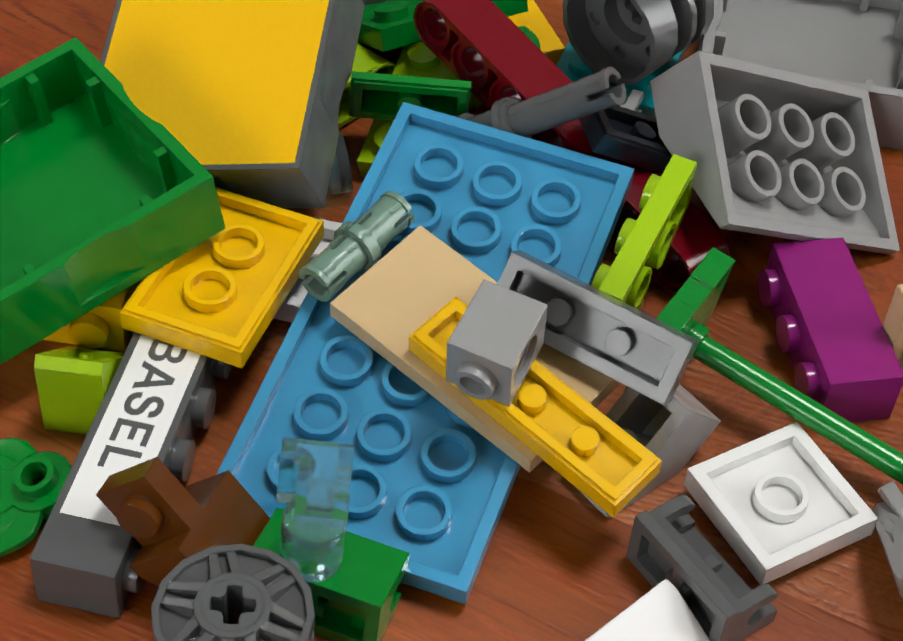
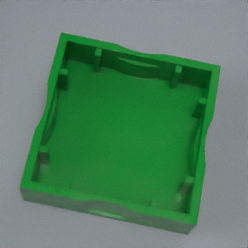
[0,37,226,365]

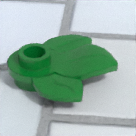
[0,438,72,558]

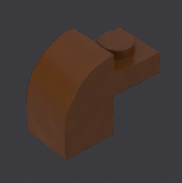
[96,457,270,586]

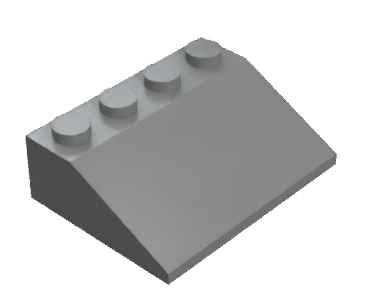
[650,51,900,255]

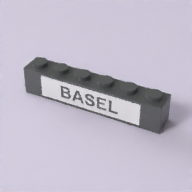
[30,332,233,619]

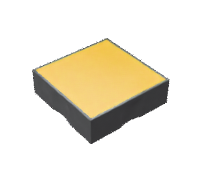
[100,0,365,208]

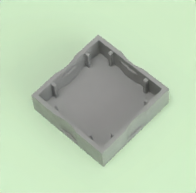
[698,0,903,150]

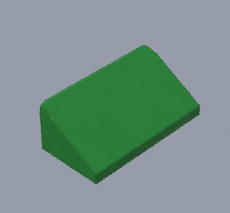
[349,71,471,120]

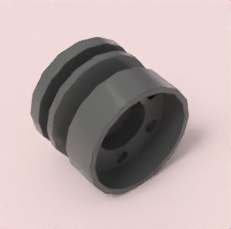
[562,0,714,85]
[151,544,315,641]

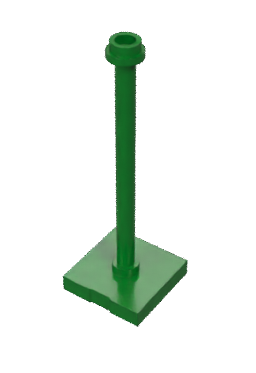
[624,247,903,485]

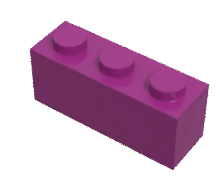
[758,237,903,422]

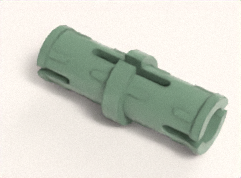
[298,191,415,302]

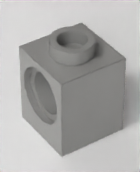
[446,279,548,407]

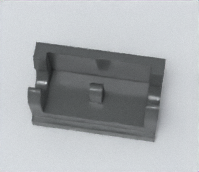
[626,495,778,641]

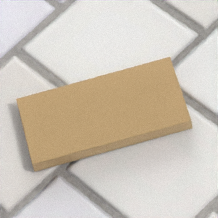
[330,225,619,473]

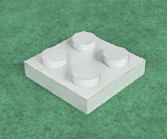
[683,422,878,585]

